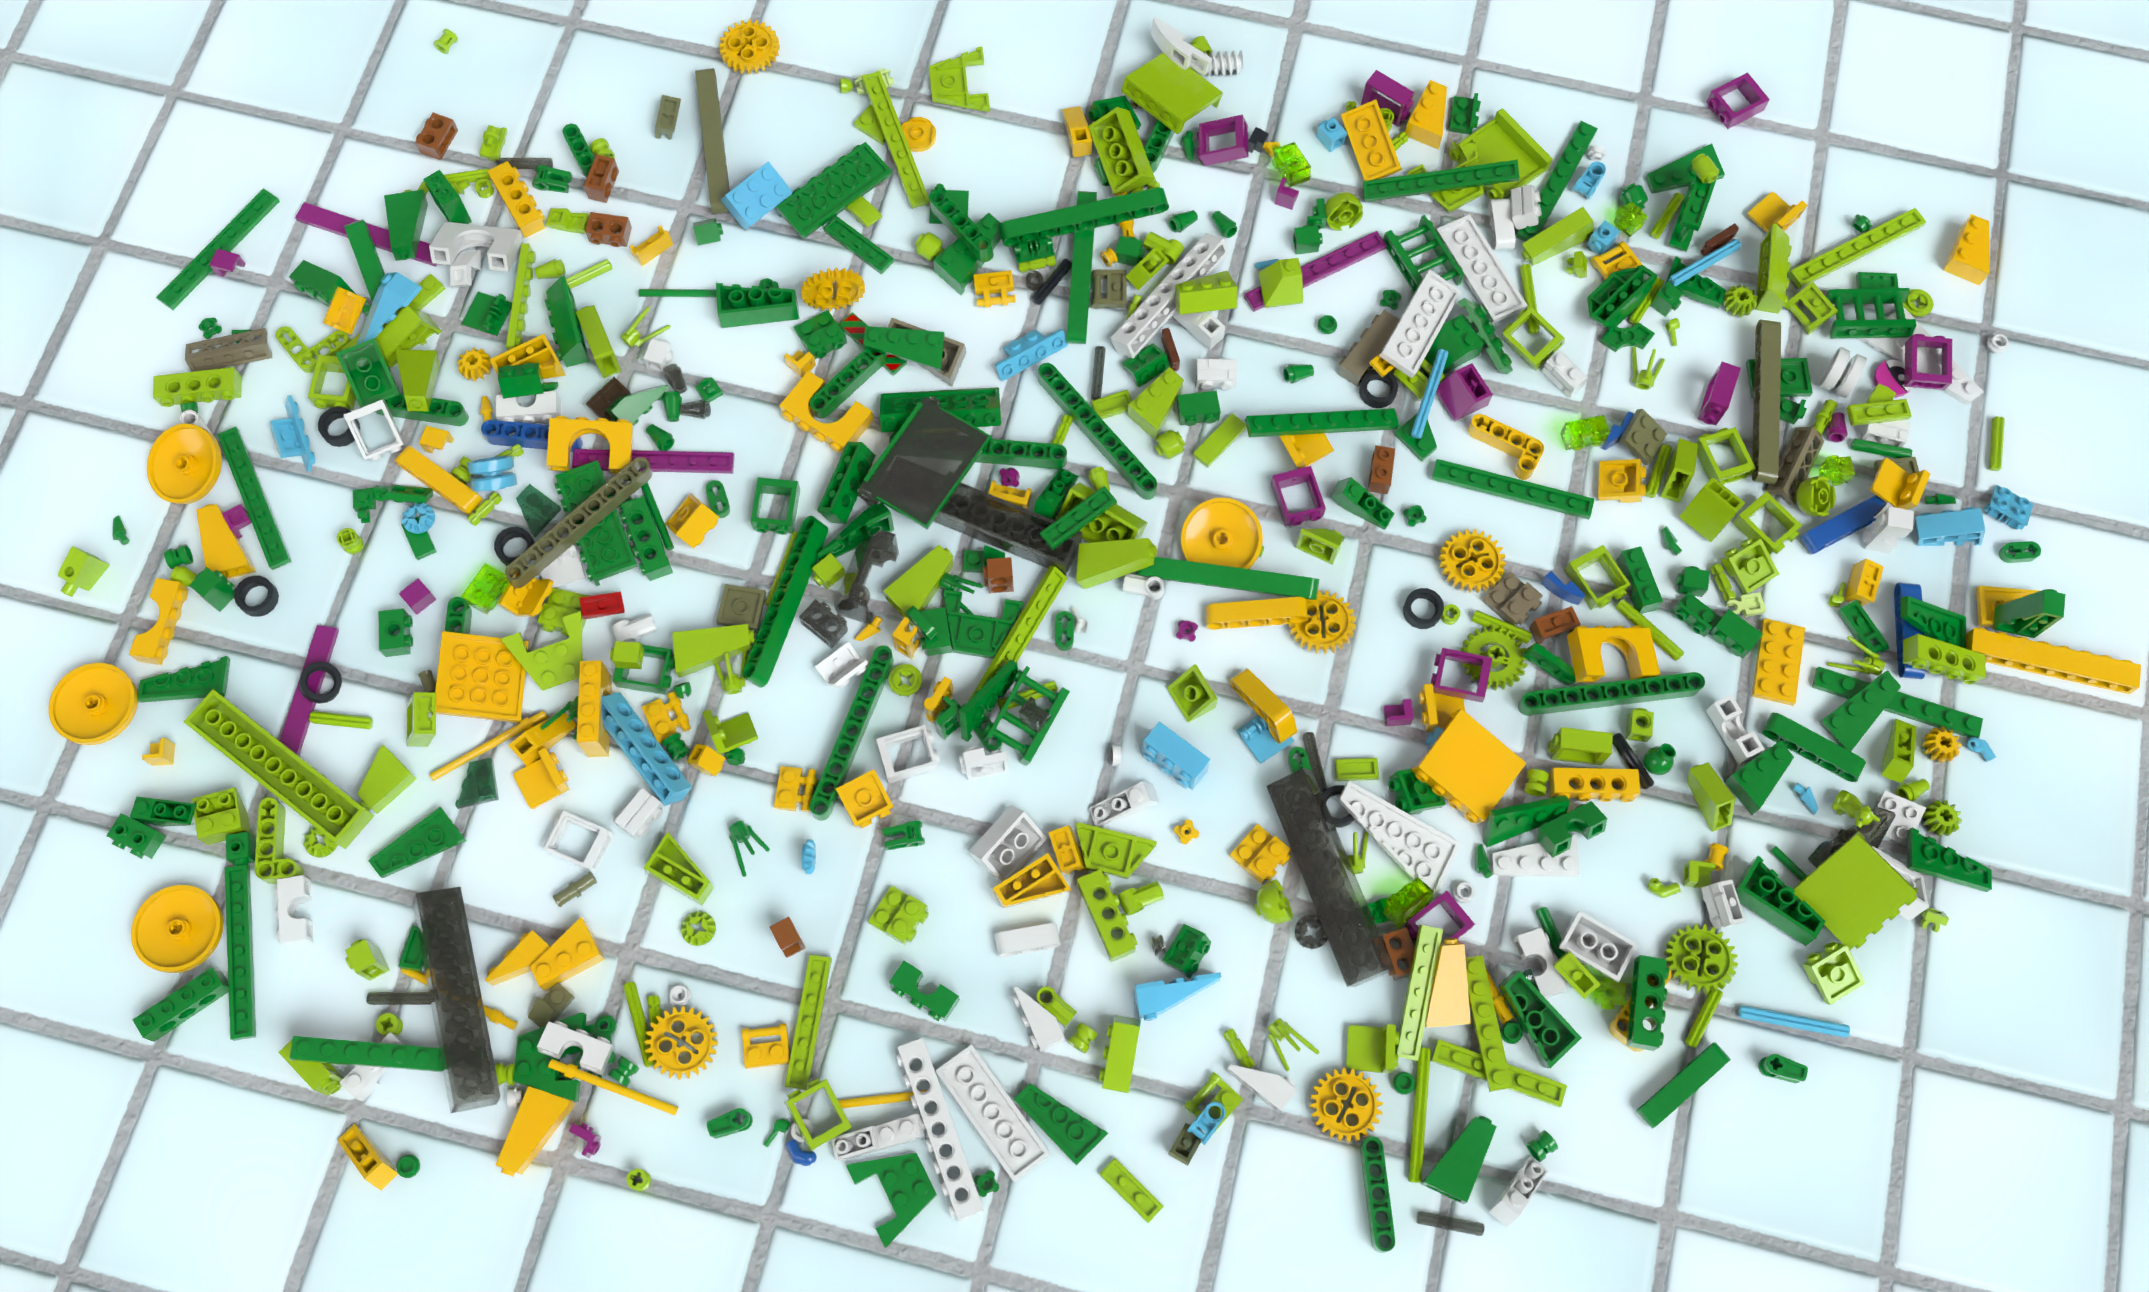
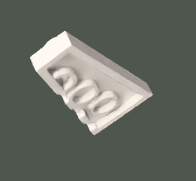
[1491,834,1580,878]

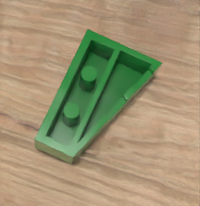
[1993,589,2066,638]
[1724,741,1794,815]

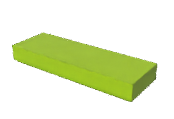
[1846,399,1912,426]
[1193,413,1247,468]
[1099,1158,1164,1223]

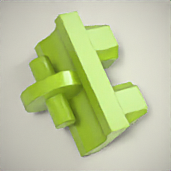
[479,125,508,162]

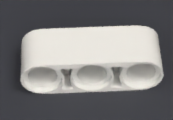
[1488,199,1516,250]
[995,923,1061,957]

